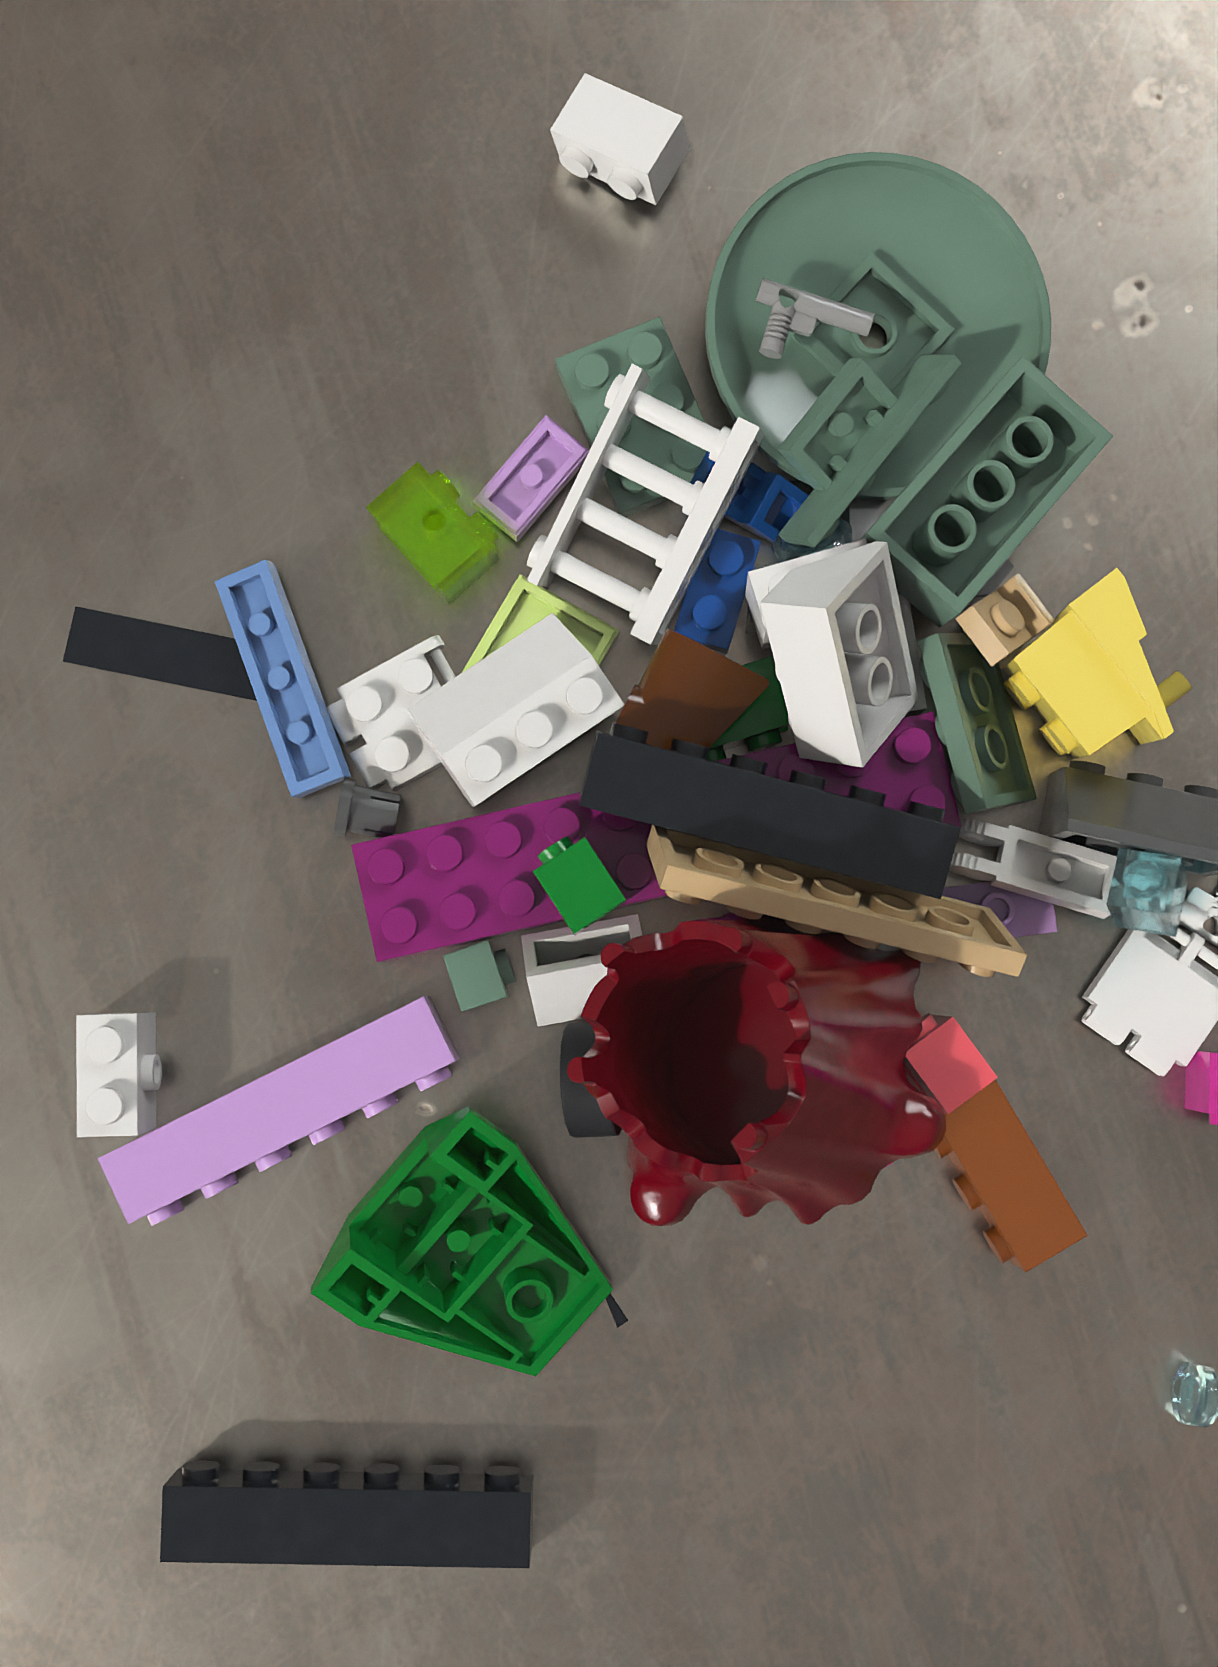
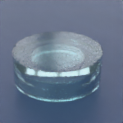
[1171,1362,1218,1428]

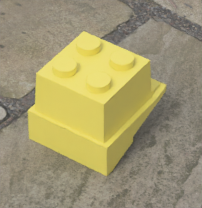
[1003,568,1192,759]

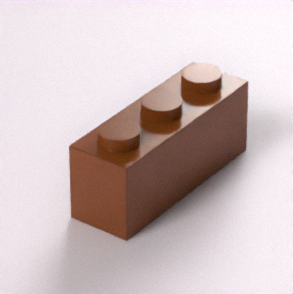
[934,1079,1088,1273]

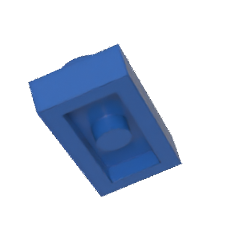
[674,529,761,654]

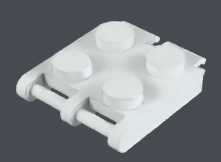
[326,635,456,792]
[1081,902,1218,1077]

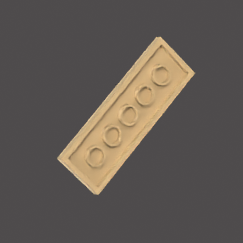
[646,825,1027,977]

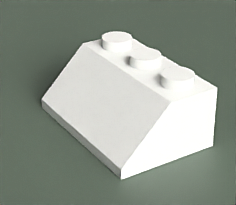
[760,541,919,767]
[407,613,625,808]

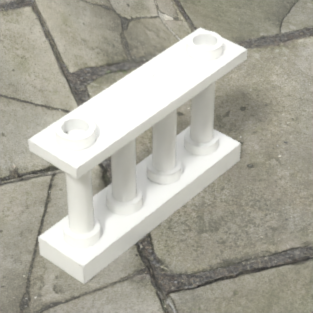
[527,364,765,645]

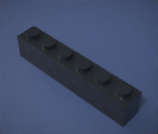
[578,722,961,899]
[160,1460,534,1568]

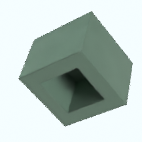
[443,940,516,1012]

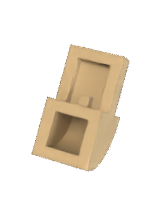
[955,574,1055,667]

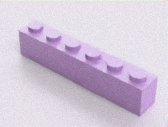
[97,996,460,1226]

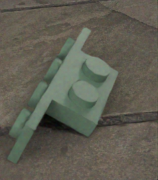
[777,355,961,548]

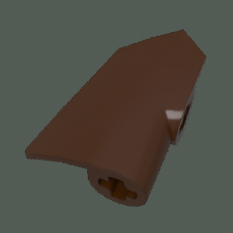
[616,629,769,749]

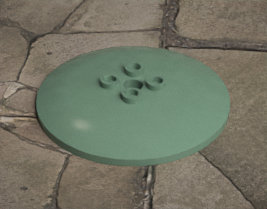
[705,152,1051,500]

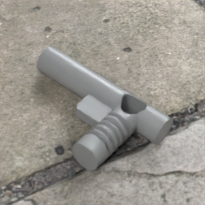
[755,278,875,359]

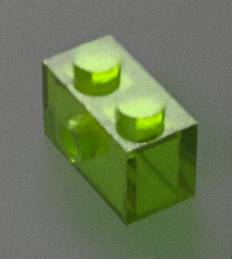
[366,462,499,605]

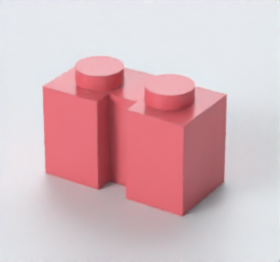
[902,1013,998,1114]

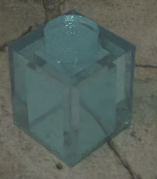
[1106,848,1188,937]

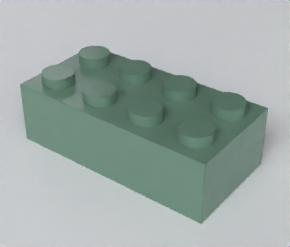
[860,356,1113,628]

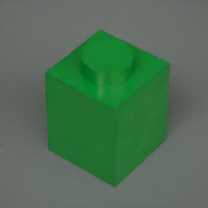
[533,836,626,935]

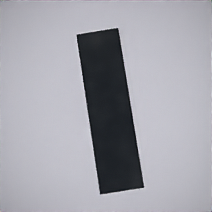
[63,606,257,701]

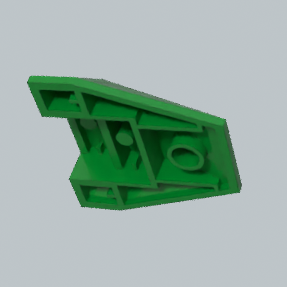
[311,1106,613,1376]

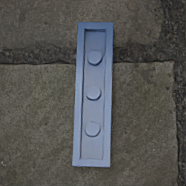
[215,559,351,798]

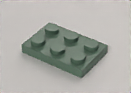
[555,316,707,517]
[917,633,1037,814]

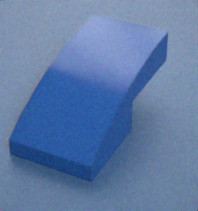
[690,451,809,553]

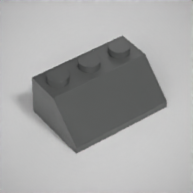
[1038,760,1218,877]

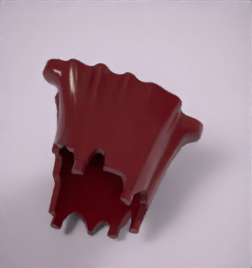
[567,912,946,1226]

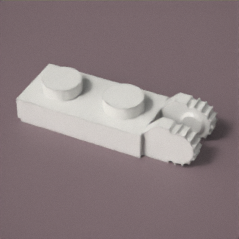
[949,818,1123,919]

